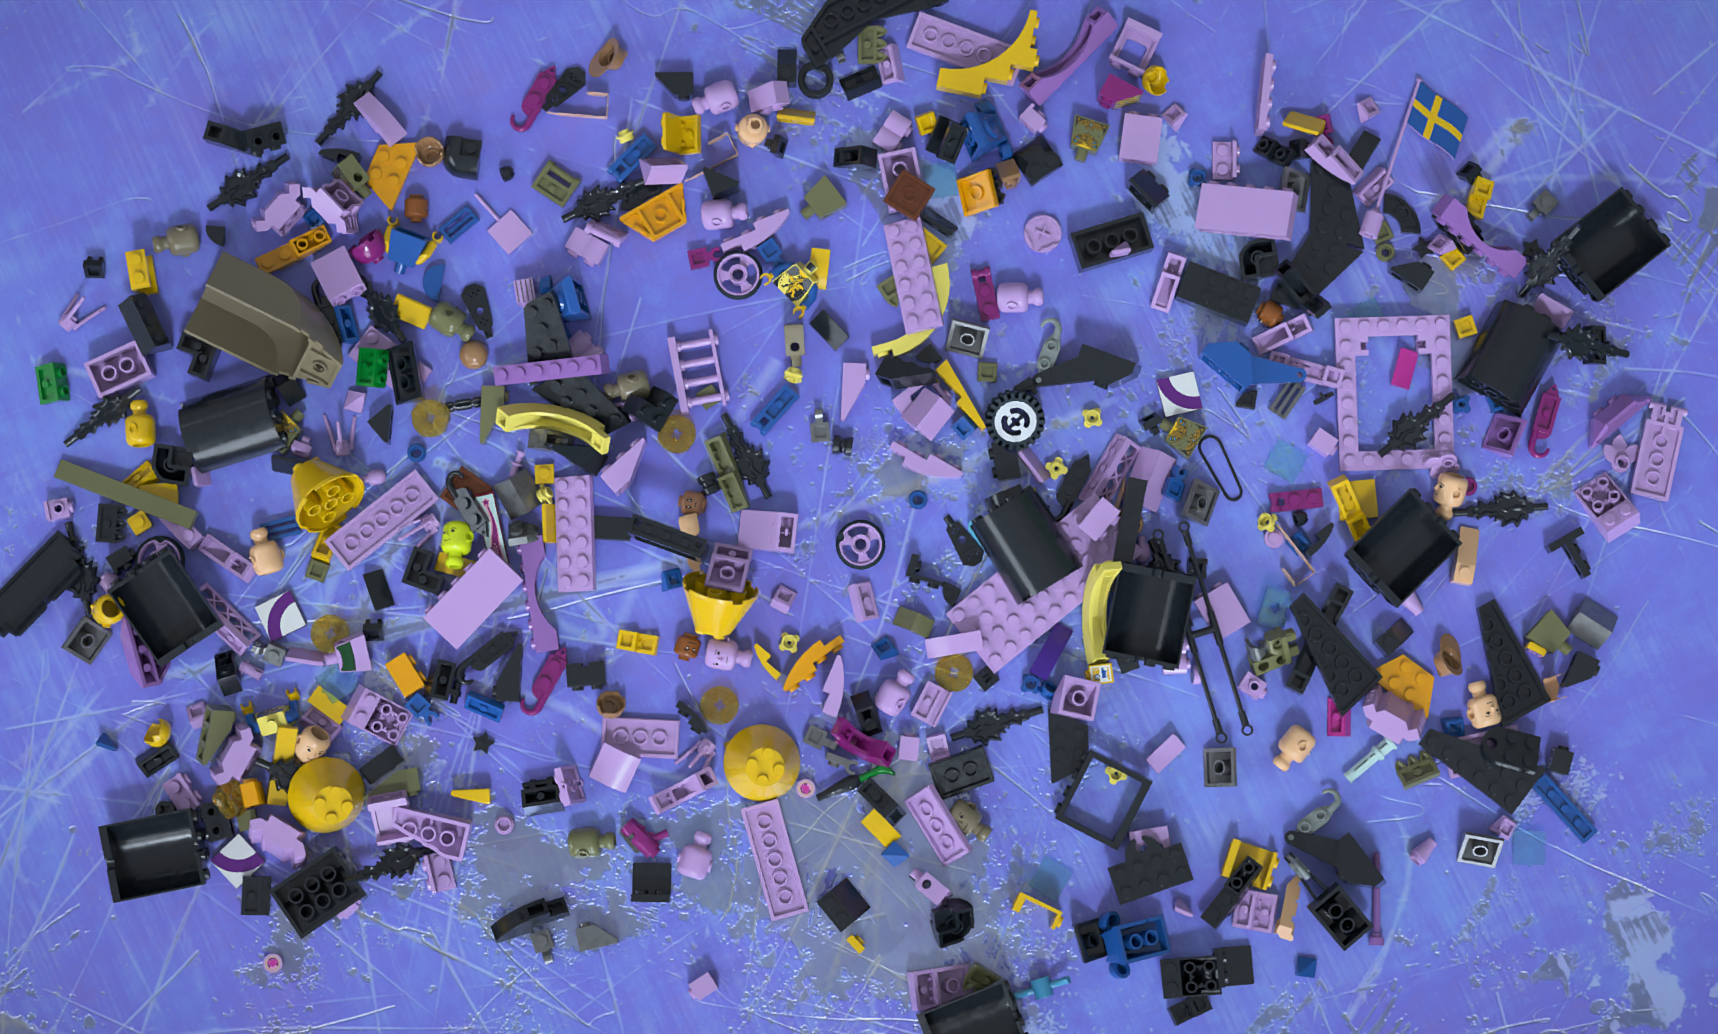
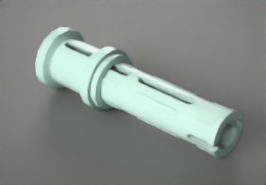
[1343,736,1397,783]

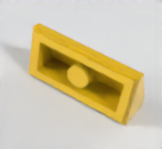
[777,108,816,126]
[1282,111,1326,135]
[393,293,433,329]
[122,460,160,489]
[139,483,179,504]
[542,504,556,544]

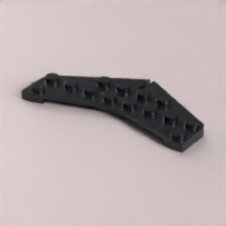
[801,0,949,70]
[1270,159,1364,310]
[524,289,631,434]

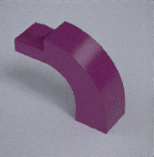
[831,716,896,768]

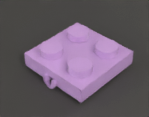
[554,764,586,807]

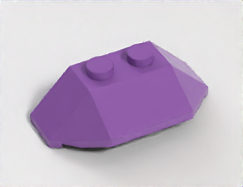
[1588,394,1652,450]
[120,616,171,689]

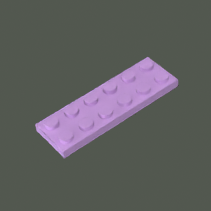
[906,12,1019,87]
[883,216,944,335]
[324,470,439,571]
[554,475,596,593]
[740,799,809,921]

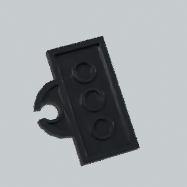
[1107,836,1194,905]

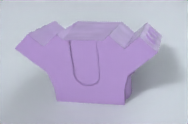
[302,178,364,234]
[251,181,307,237]
[1363,684,1426,744]
[209,722,263,785]
[248,814,307,870]

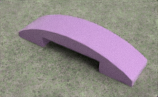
[1269,350,1346,389]

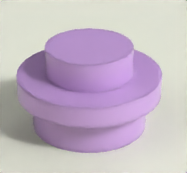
[1264,529,1283,548]
[495,815,514,835]

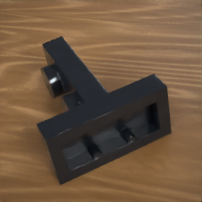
[1544,527,1591,579]
[857,777,907,827]

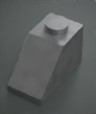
[527,429,574,453]
[575,922,619,952]

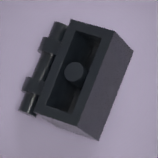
[423,659,466,705]
[521,776,565,817]

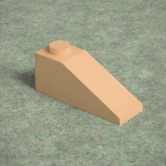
[1450,526,1479,586]

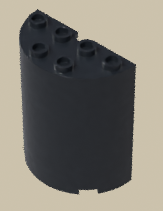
[1550,187,1671,302]
[1453,299,1562,418]
[178,375,288,474]
[970,485,1084,605]
[1344,488,1462,608]
[107,546,224,667]
[1102,562,1197,671]
[98,808,211,903]
[916,979,1028,1034]

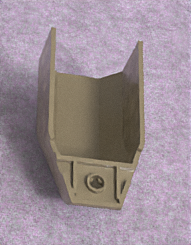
[184,251,344,388]

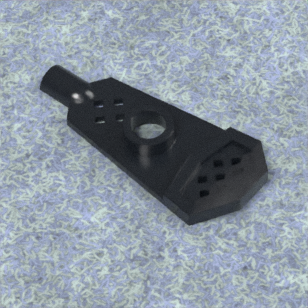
[541,67,586,112]
[461,283,493,339]
[943,514,984,567]

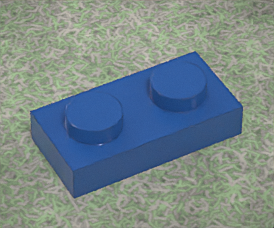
[464,690,506,723]

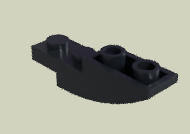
[1200,855,1263,930]
[491,896,570,943]

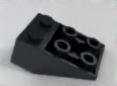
[1160,955,1222,999]

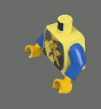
[759,260,819,319]
[240,687,300,737]

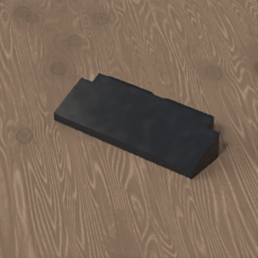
[0,530,84,638]

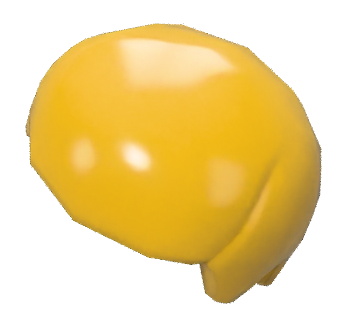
[1142,65,1169,96]
[144,719,171,747]

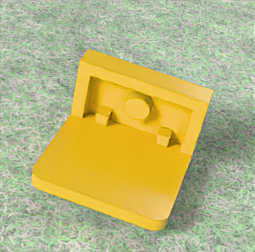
[661,112,701,156]

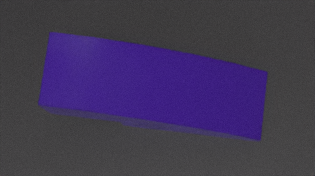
[1029,622,1073,681]

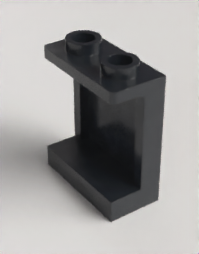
[925,115,969,164]

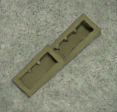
[704,432,750,513]

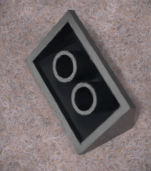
[386,340,426,405]

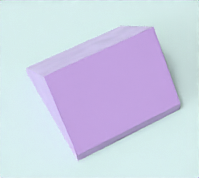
[639,157,688,185]
[901,388,955,441]

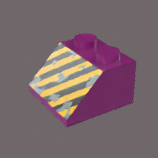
[1097,73,1143,110]

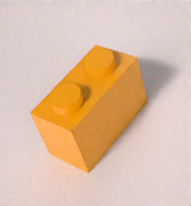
[385,652,427,698]

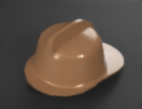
[589,38,628,77]
[1433,633,1463,677]

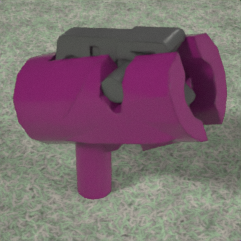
[620,818,669,858]

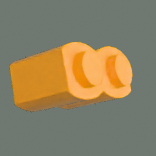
[239,778,267,808]

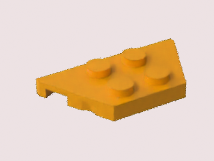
[367,142,417,211]
[619,182,687,242]
[1375,655,1434,719]

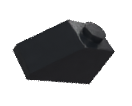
[777,49,797,88]
[655,72,694,101]
[833,145,878,170]
[1387,261,1434,293]
[1373,617,1414,657]
[1559,651,1600,688]
[850,690,883,736]

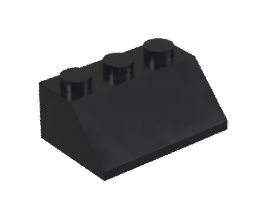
[118,292,173,356]

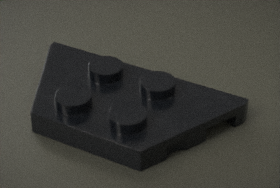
[1048,709,1089,783]

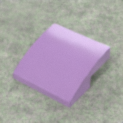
[588,741,641,793]
[1232,890,1279,934]

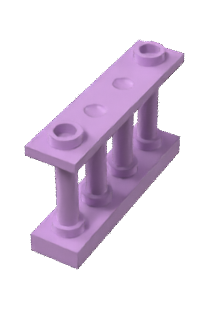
[667,329,730,415]

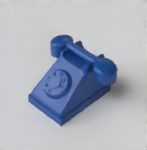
[960,99,1013,162]
[539,275,592,338]
[1098,911,1172,979]

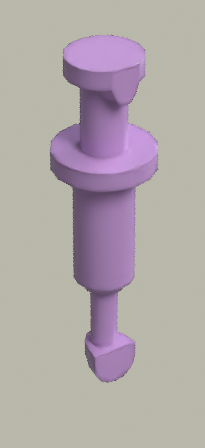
[508,450,526,477]

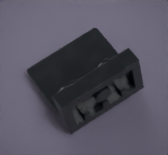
[631,863,672,903]
[1212,945,1254,988]

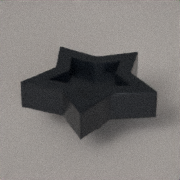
[1412,237,1434,259]
[1522,239,1540,259]
[1313,391,1334,405]
[473,732,495,754]

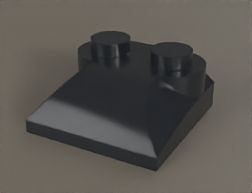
[1012,135,1063,187]

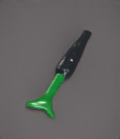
[816,765,895,802]

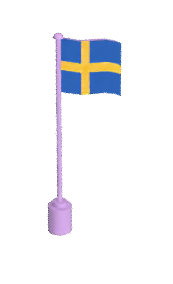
[1359,77,1468,239]

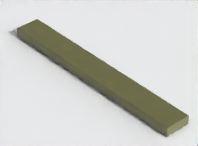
[54,459,199,530]

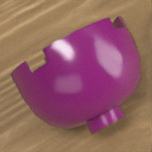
[348,228,386,264]

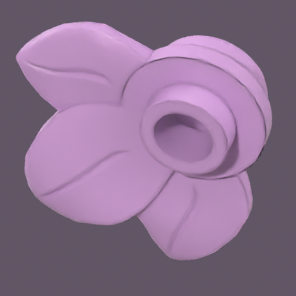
[1603,434,1639,473]
[1423,450,1460,479]

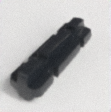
[445,396,481,413]

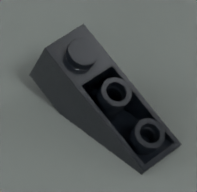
[203,120,264,158]
[875,356,939,389]

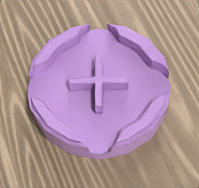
[1024,214,1062,253]

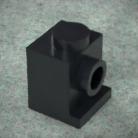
[105,546,137,575]

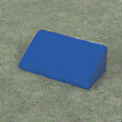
[334,304,360,344]

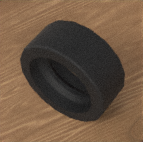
[798,62,834,99]

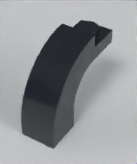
[1272,259,1332,319]

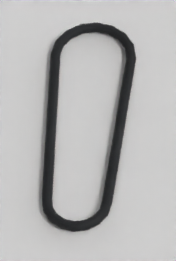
[1198,435,1243,501]

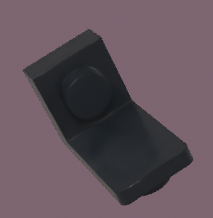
[906,554,944,590]

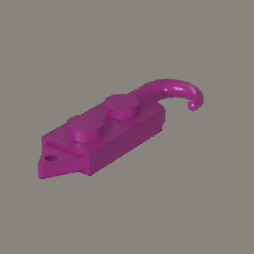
[510,65,557,132]
[1528,384,1561,458]
[520,647,568,716]

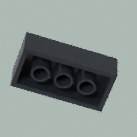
[1068,212,1154,273]
[1174,261,1261,327]

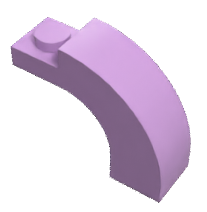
[648,766,719,815]

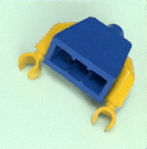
[384,216,443,274]

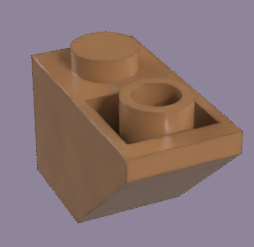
[995,158,1021,190]

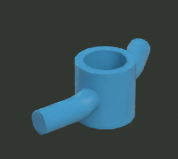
[1013,975,1071,1000]

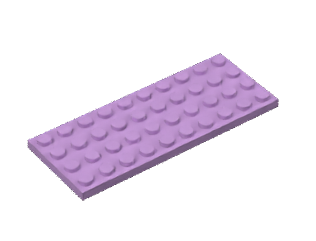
[946,493,1143,674]

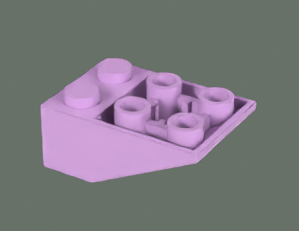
[600,438,647,497]
[1574,472,1641,543]
[737,510,799,554]
[341,684,413,747]

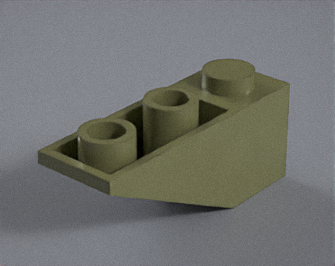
[363,767,423,801]

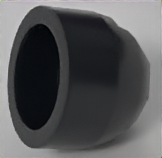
[499,166,515,182]
[1292,511,1308,527]

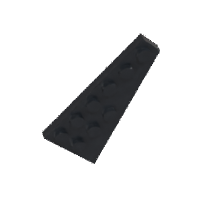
[1289,593,1383,717]
[1476,599,1551,727]
[1418,729,1546,815]

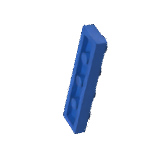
[1532,773,1598,844]

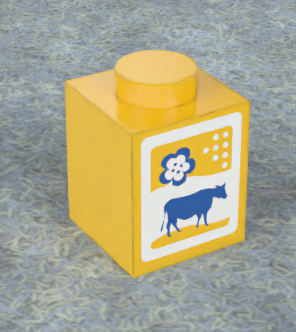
[1085,663,1114,684]

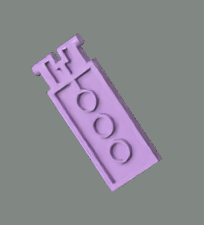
[1629,401,1688,502]

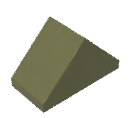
[892,606,935,639]

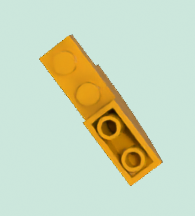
[254,225,332,274]
[783,635,844,693]

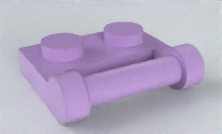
[584,219,629,248]

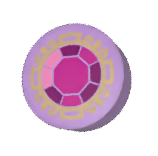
[796,779,816,798]
[263,953,284,973]

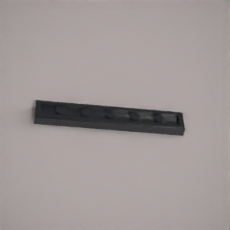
[1110,477,1148,592]

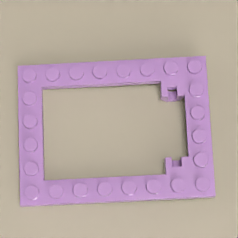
[1334,315,1454,471]

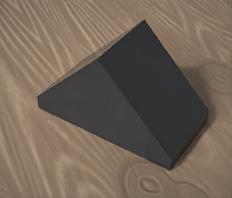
[271,374,306,407]
[367,404,394,445]

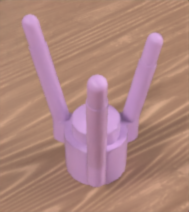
[58,294,106,332]
[323,415,356,456]
[398,513,441,551]
[675,738,716,770]

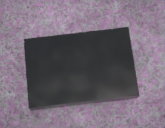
[928,745,995,800]

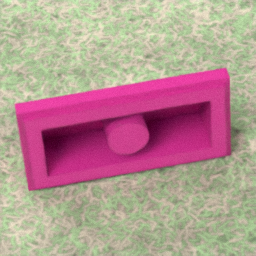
[1390,347,1418,390]
[1327,698,1351,737]

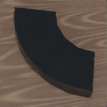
[621,184,662,211]
[1383,193,1421,235]

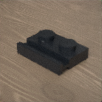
[241,875,271,916]

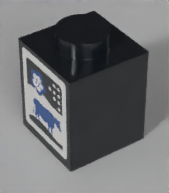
[1546,745,1574,776]

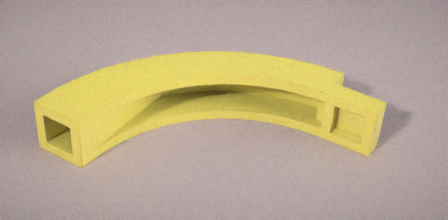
[871,263,950,358]
[495,403,610,455]
[1082,560,1122,666]

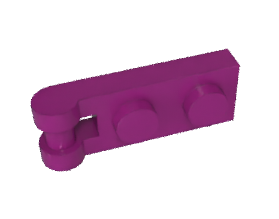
[970,266,1000,322]
[1268,488,1324,513]

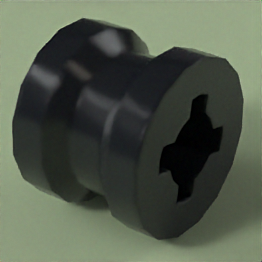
[155,801,177,815]

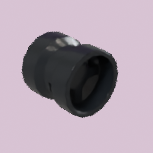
[832,435,854,456]
[697,471,721,497]

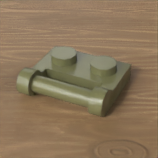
[531,159,582,208]

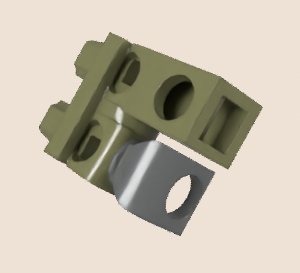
[1245,626,1300,677]

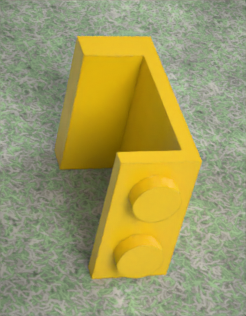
[125,249,159,296]
[1220,838,1279,890]
[1010,891,1064,930]

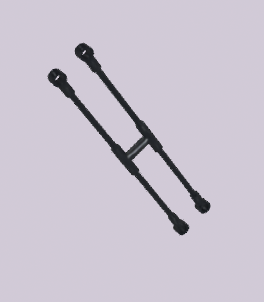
[1152,521,1253,744]

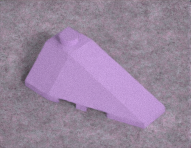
[391,806,474,862]

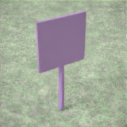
[474,193,533,255]

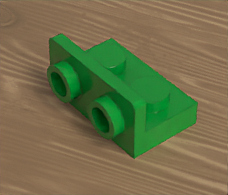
[356,347,389,388]
[35,362,70,405]

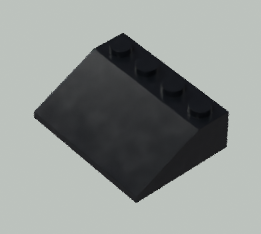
[269,846,367,939]

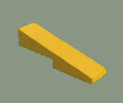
[935,359,986,432]
[1327,474,1370,542]
[266,725,298,806]

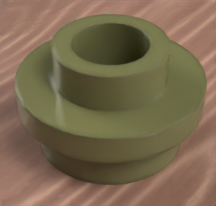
[1376,243,1395,262]

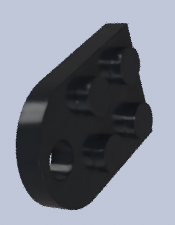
[1480,727,1541,775]

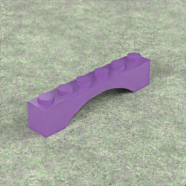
[1018,5,1118,106]
[1431,194,1527,279]
[493,354,610,386]
[517,535,560,653]

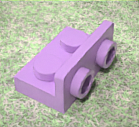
[1212,140,1240,181]
[162,772,203,810]
[421,853,457,894]

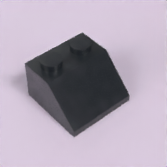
[1126,168,1170,214]
[817,877,871,932]

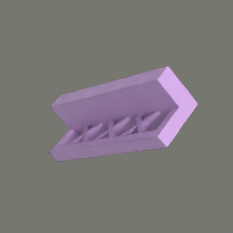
[1078,433,1141,502]
[199,582,261,657]

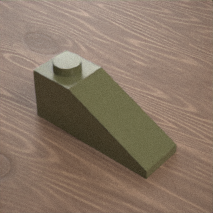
[480,385,510,445]
[196,704,236,765]

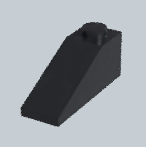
[545,442,608,477]
[492,644,524,702]

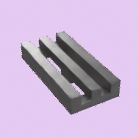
[1268,383,1306,420]

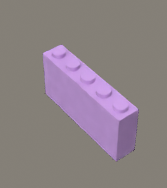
[1195,181,1299,241]
[423,547,525,650]

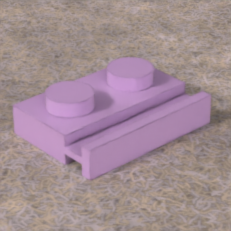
[910,681,953,728]

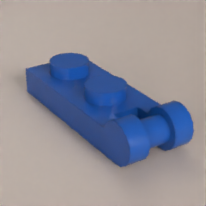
[606,133,658,184]
[750,384,800,436]

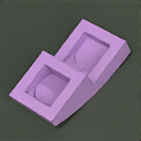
[926,732,950,762]

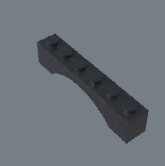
[1283,583,1354,695]

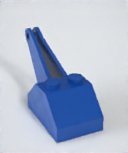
[1198,341,1307,394]

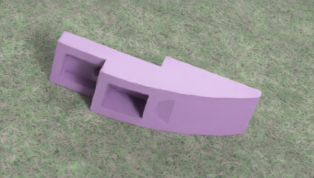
[720,208,790,254]
[889,441,963,479]

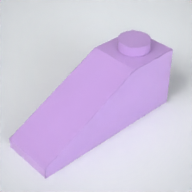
[841,363,870,422]
[159,518,205,551]

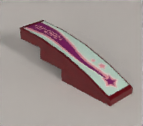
[475,490,510,564]

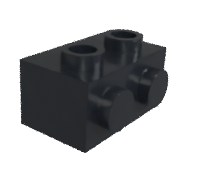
[240,121,287,156]
[199,799,236,843]

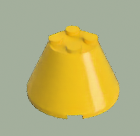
[291,457,365,533]
[682,571,759,639]
[723,724,800,801]
[287,757,365,833]

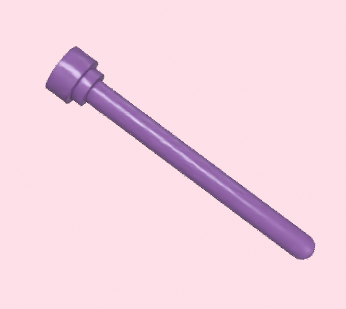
[1369,852,1384,946]

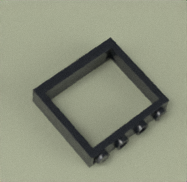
[627,514,710,564]
[1054,748,1153,850]

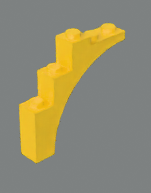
[936,10,1040,99]

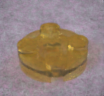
[411,399,451,437]
[658,415,696,454]
[310,615,350,653]
[935,654,973,692]
[700,686,739,725]
[212,780,247,819]

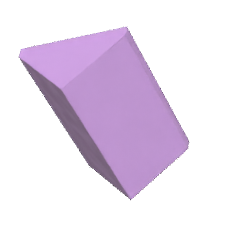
[1121,446,1177,513]

